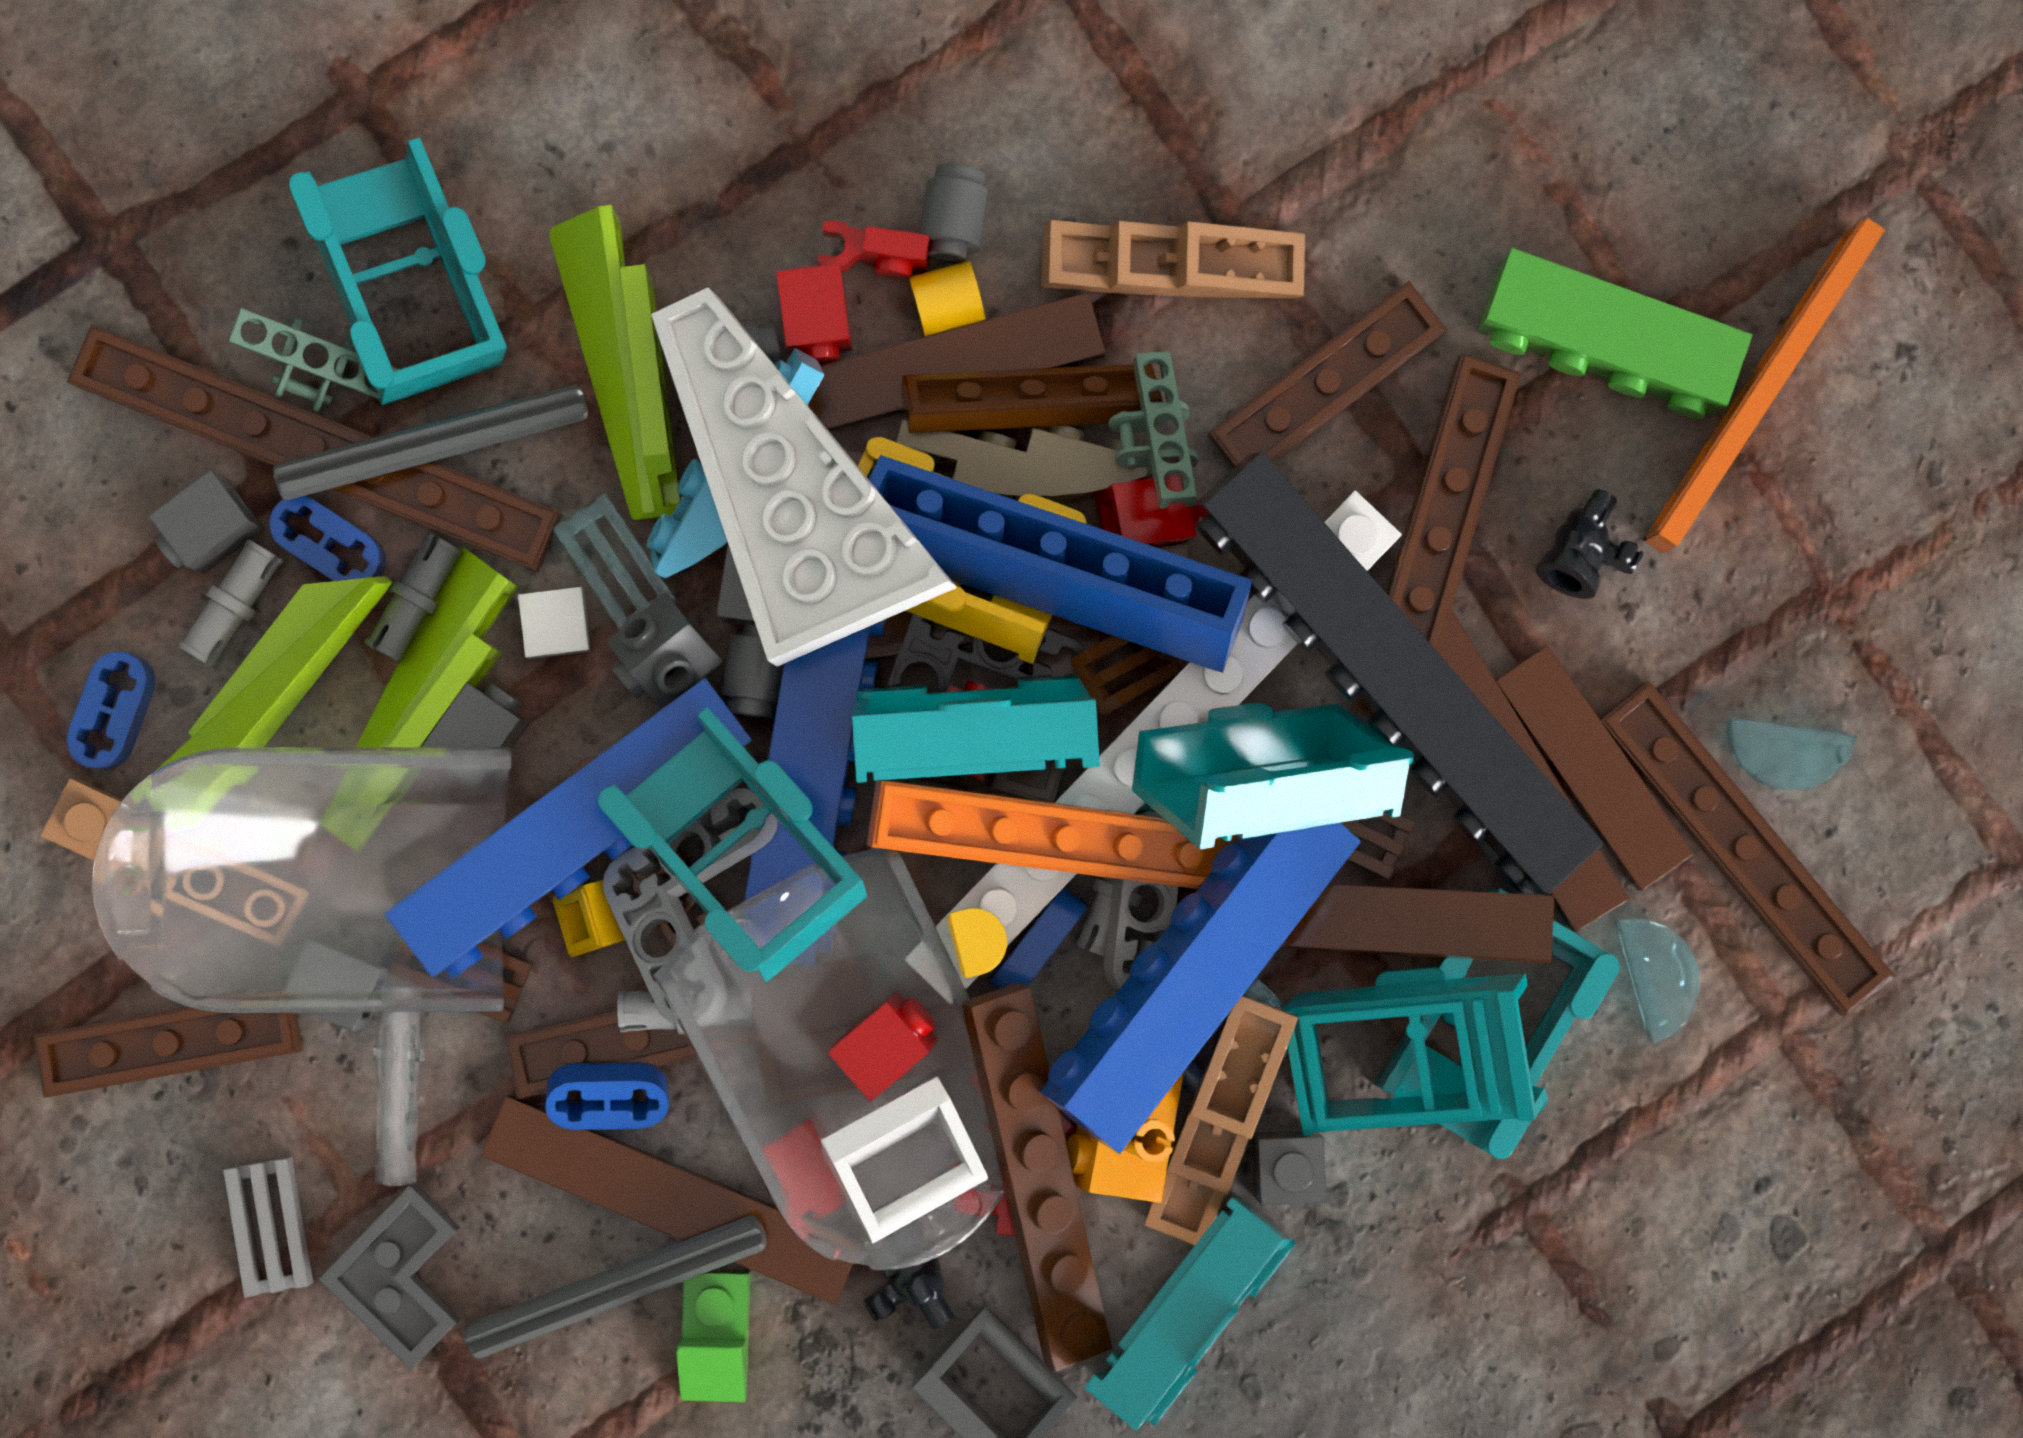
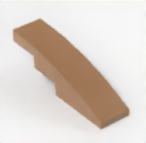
[1041,220,1305,298]
[1144,995,1298,1245]

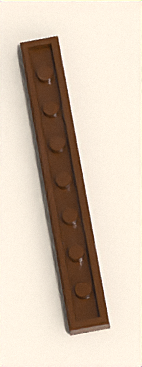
[67,324,562,573]

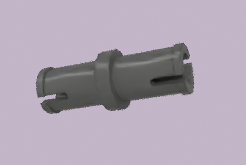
[364,532,463,663]

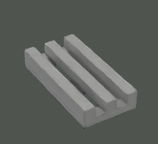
[223,1157,313,1298]

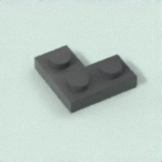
[318,1183,461,1370]

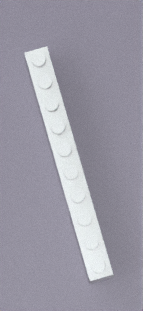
[907,490,1402,1002]

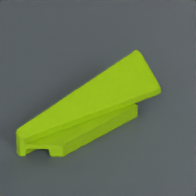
[549,205,681,521]
[319,548,520,850]
[145,576,393,829]

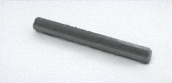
[273,384,588,500]
[463,1215,767,1359]

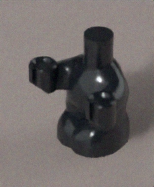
[1536,489,1643,599]
[859,1219,954,1329]

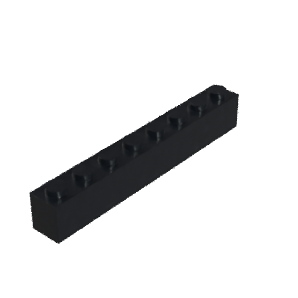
[1191,451,1604,895]

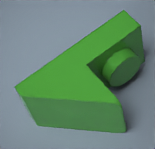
[676,1270,751,1402]

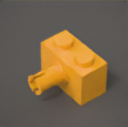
[1066,1074,1184,1203]

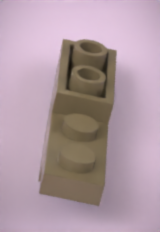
[896,419,1153,504]

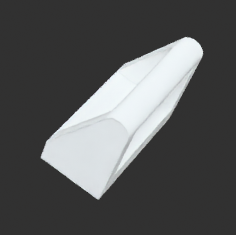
[821,1076,988,1244]

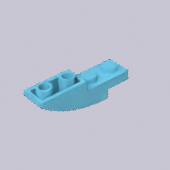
[647,348,825,578]

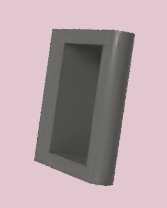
[912,1305,1077,1438]

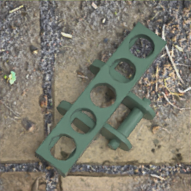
[228,308,400,413]
[1108,351,1199,509]

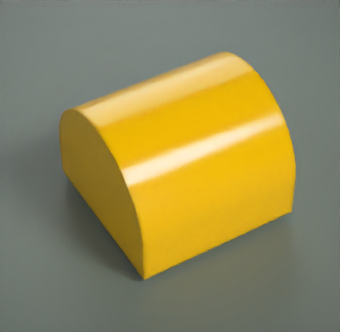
[909,260,986,337]
[552,880,626,958]
[947,908,1007,978]

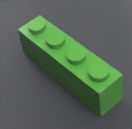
[1476,248,1753,419]

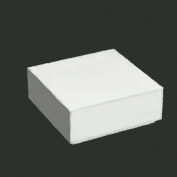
[518,587,592,659]

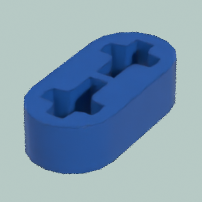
[270,496,386,581]
[66,651,156,770]
[989,887,1088,989]
[545,1063,669,1130]

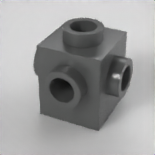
[606,592,723,709]

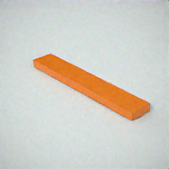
[1644,218,1886,554]
[867,780,1239,889]

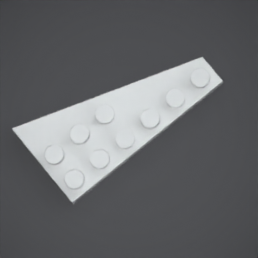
[651,288,957,667]

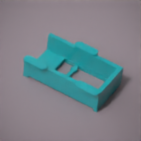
[289,137,507,405]
[852,675,1100,783]
[1132,703,1414,849]
[598,707,867,983]
[1373,888,1620,1159]
[1283,967,1548,1136]
[1084,1197,1297,1431]

